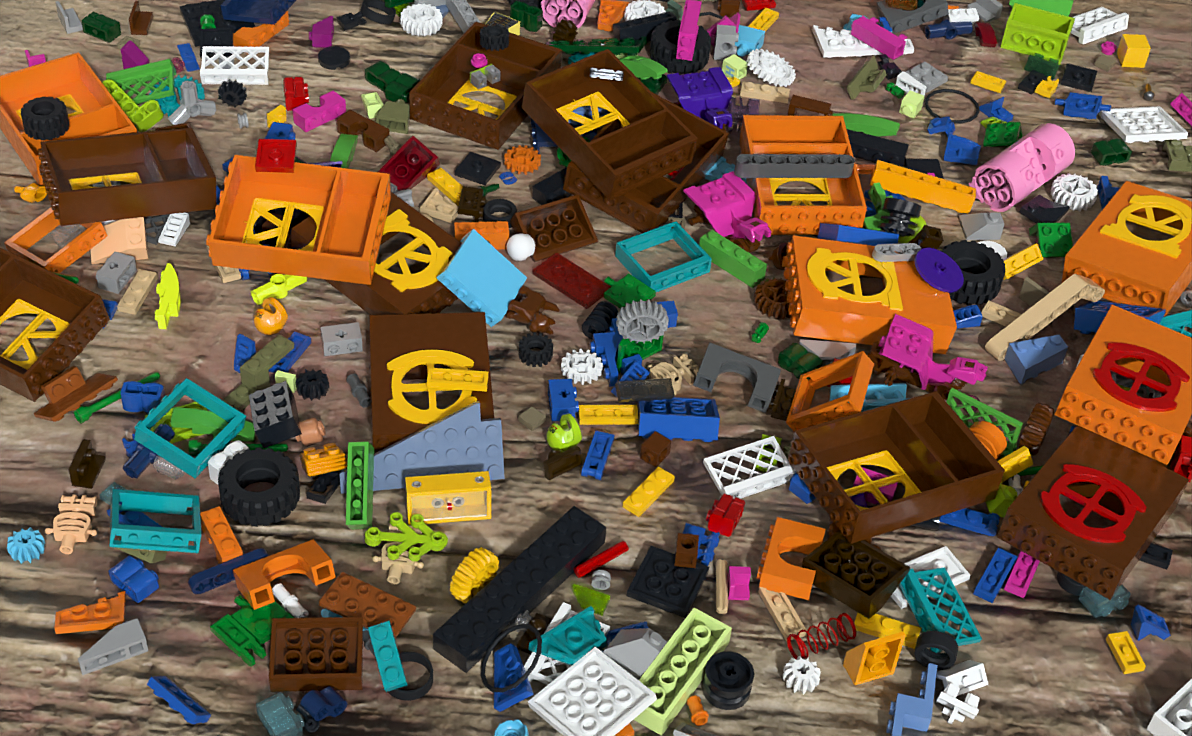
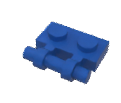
[675,523,720,566]

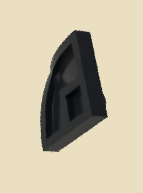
[1019,194,1070,224]

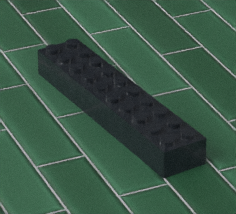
[433,506,607,673]

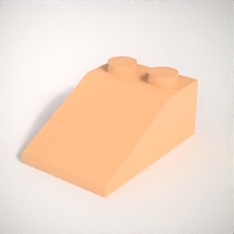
[91,217,148,264]

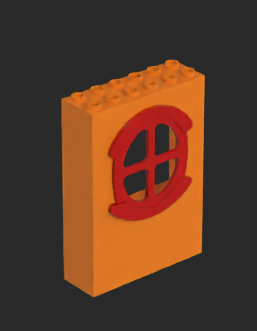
[1055,305,1192,465]

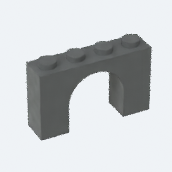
[877,0,949,34]
[693,343,781,413]

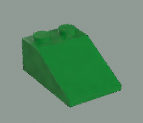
[617,335,664,373]

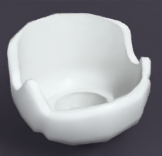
[506,233,535,261]

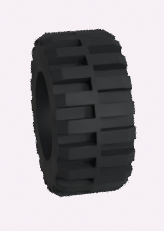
[650,20,711,75]
[940,240,1006,306]
[218,448,300,527]

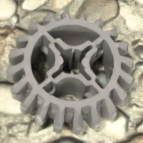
[616,299,669,344]

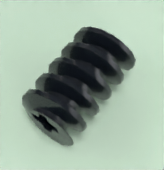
[582,301,618,340]

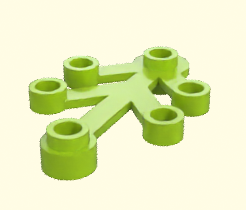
[365,512,448,562]

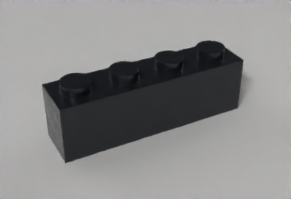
[613,11,677,41]
[847,129,909,167]
[532,167,572,205]

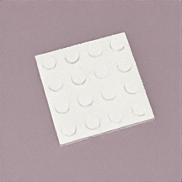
[1099,106,1188,143]
[528,647,657,736]

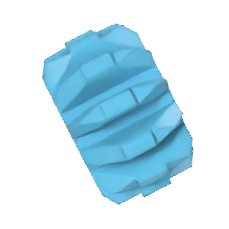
[7,527,45,564]

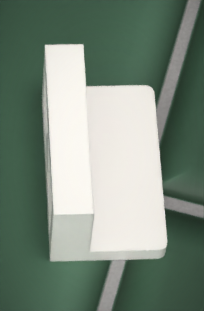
[936,660,988,696]

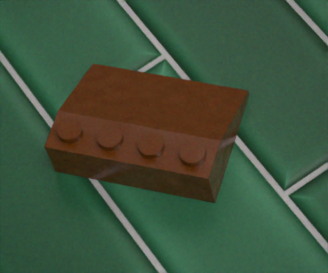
[510,195,599,262]
[269,617,363,692]

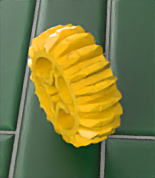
[450,547,499,603]

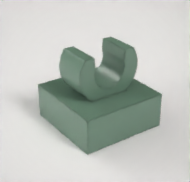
[666,0,683,20]

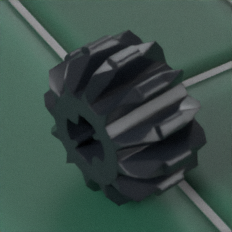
[218,79,247,108]
[296,368,329,401]

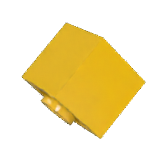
[1117,34,1151,68]

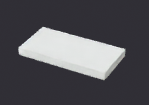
[891,546,971,609]

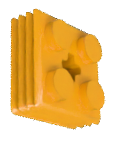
[299,443,347,477]

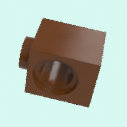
[640,431,672,468]
[674,533,699,568]

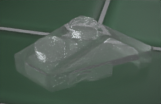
[48,224,85,249]

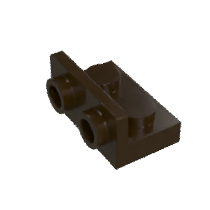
[458,186,486,222]
[769,379,796,421]
[68,439,106,489]

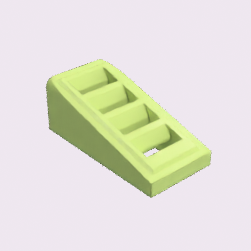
[361,92,384,119]

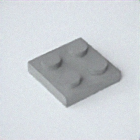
[906,62,948,93]

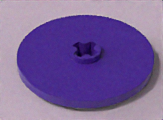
[914,248,964,293]

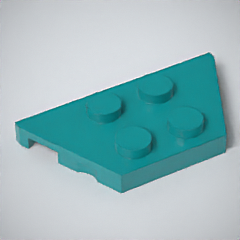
[528,606,607,665]

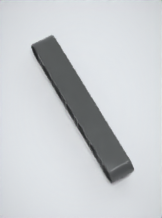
[734,154,855,178]

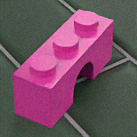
[293,90,346,132]

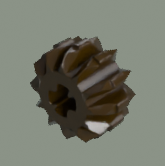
[552,19,578,43]

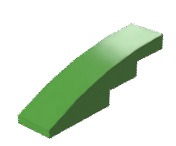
[832,113,900,136]
[330,134,358,169]
[171,407,256,442]

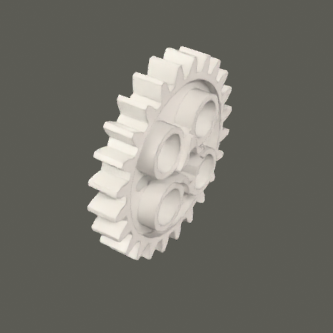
[746,49,796,87]

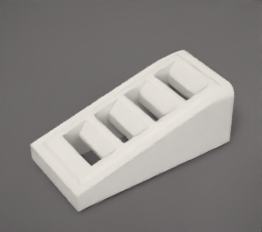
[895,71,927,97]
[158,213,190,247]

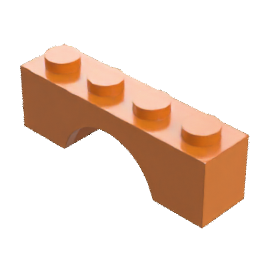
[233,11,289,54]

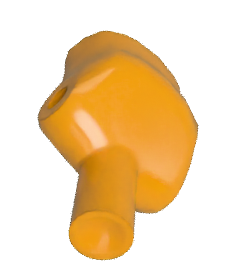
[14,183,47,203]

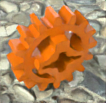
[504,145,541,175]

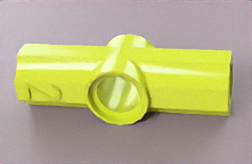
[251,274,307,305]

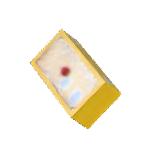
[405,471,491,525]

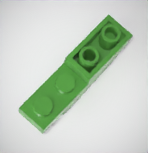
[619,55,668,80]

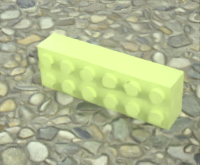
[633,608,732,736]

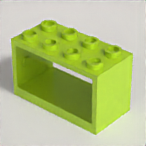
[1000,3,1075,63]

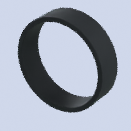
[360,0,396,24]
[388,652,433,701]

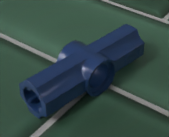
[924,19,973,40]
[123,424,175,479]

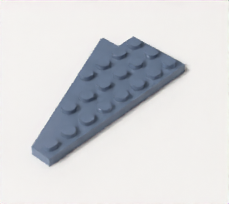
[339,401,505,494]

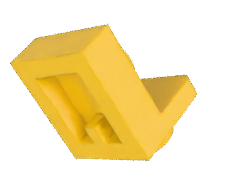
[267,105,287,128]

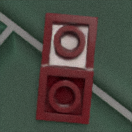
[974,22,997,48]

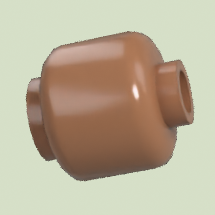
[296,417,326,446]

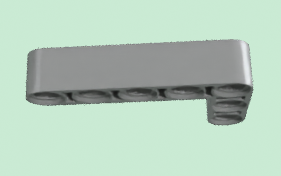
[414,0,480,33]

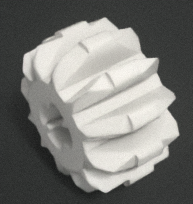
[783,655,821,695]

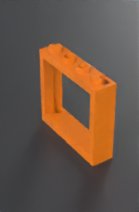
[4,207,107,273]
[786,351,874,431]

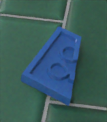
[494,643,534,712]

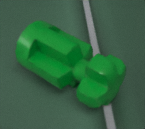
[886,82,905,99]
[751,322,769,343]

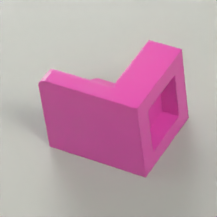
[24,50,46,67]
[728,566,751,600]

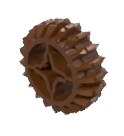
[754,277,791,320]
[1019,403,1055,455]

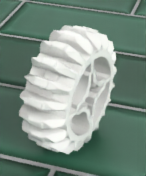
[624,0,666,21]
[400,3,442,37]
[1051,173,1098,211]

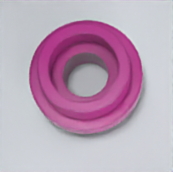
[1101,41,1117,55]
[471,54,487,68]

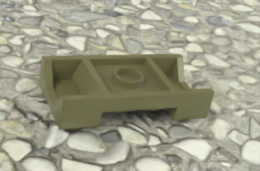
[1162,139,1192,172]

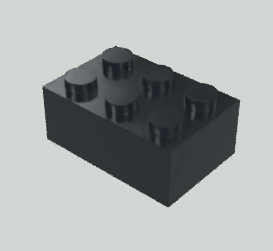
[249,381,302,448]

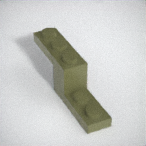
[222,334,294,412]

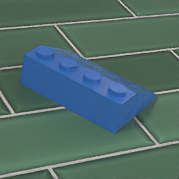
[1074,301,1166,334]
[638,395,720,442]

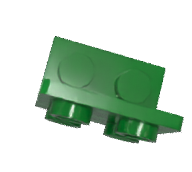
[983,122,1023,147]
[1029,223,1073,258]

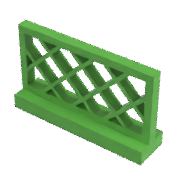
[106,59,176,104]
[946,388,1023,459]

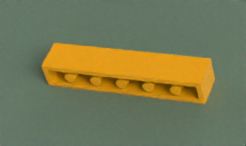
[870,160,976,214]

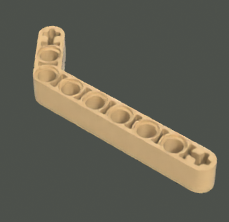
[985,274,1105,361]

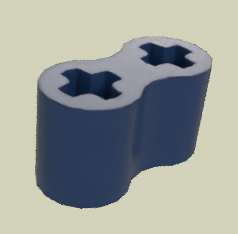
[301,686,347,721]

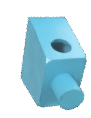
[735,25,765,57]

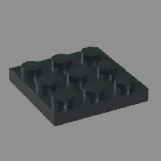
[627,546,710,618]

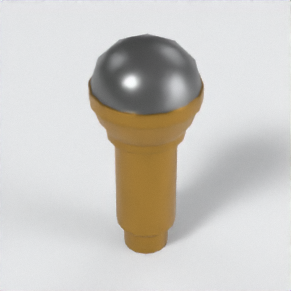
[1143,84,1155,101]

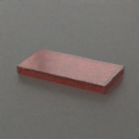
[533,253,611,309]

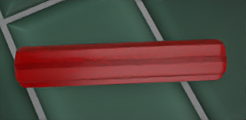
[574,541,629,578]

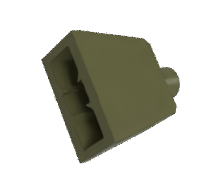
[376,99,410,134]

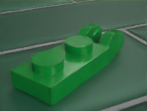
[210,614,267,667]

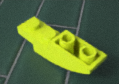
[155,263,181,329]

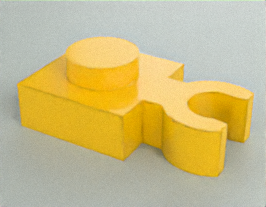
[1035,76,1059,98]

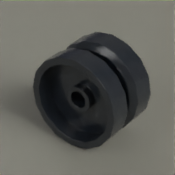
[702,651,755,710]

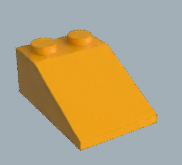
[843,631,906,685]

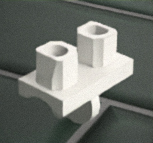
[936,683,979,724]

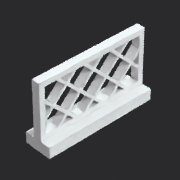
[1071,7,1129,45]
[200,46,269,85]
[703,436,797,499]
[524,602,610,685]

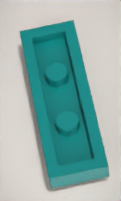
[368,621,408,692]

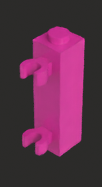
[851,16,907,60]

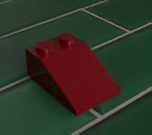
[378,136,440,191]

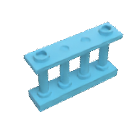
[829,383,910,412]

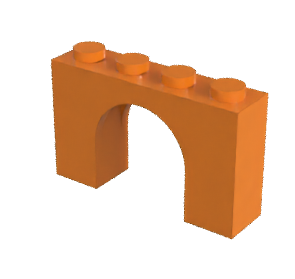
[757,517,826,600]
[233,539,336,610]

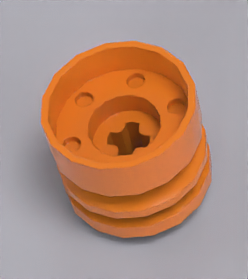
[969,421,1007,460]

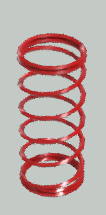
[787,613,857,660]

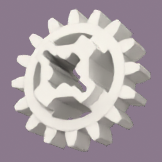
[561,349,603,385]

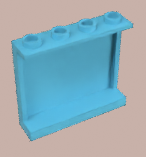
[436,229,527,327]

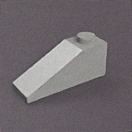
[78,618,148,675]

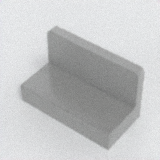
[967,0,1003,23]
[55,1,83,34]

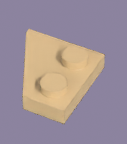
[420,188,458,223]

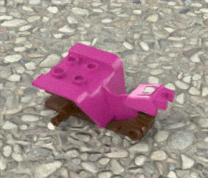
[683,171,772,253]
[867,314,988,400]

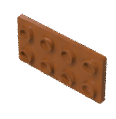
[34,366,118,422]
[319,572,416,638]

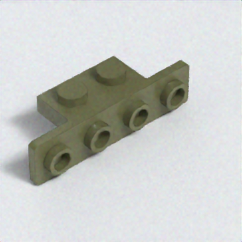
[847,55,887,100]

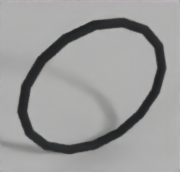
[925,89,980,124]
[480,624,542,693]

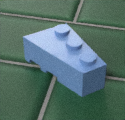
[1005,334,1068,385]

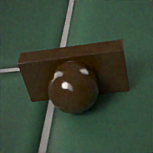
[543,445,582,480]
[517,613,552,655]

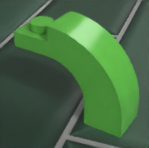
[863,182,893,232]

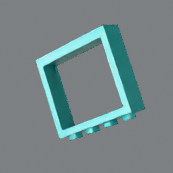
[615,221,712,292]
[134,378,246,479]
[109,489,201,553]

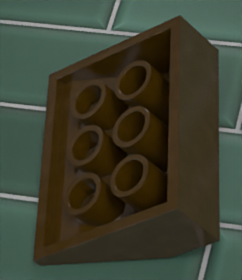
[802,530,910,619]

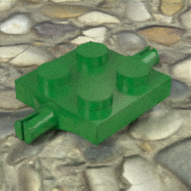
[604,273,656,309]
[231,595,294,645]

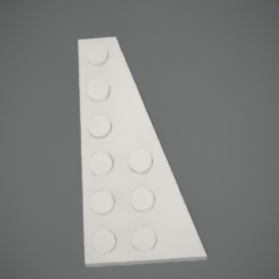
[812,25,914,58]

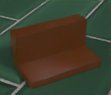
[129,1,153,36]

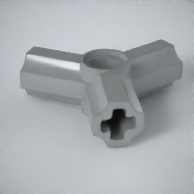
[167,81,216,125]

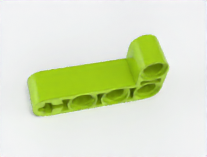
[102,79,164,132]

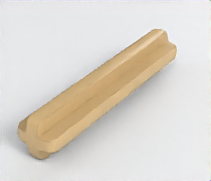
[716,559,728,614]

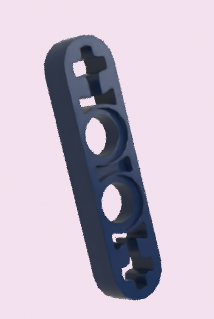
[188,548,269,594]

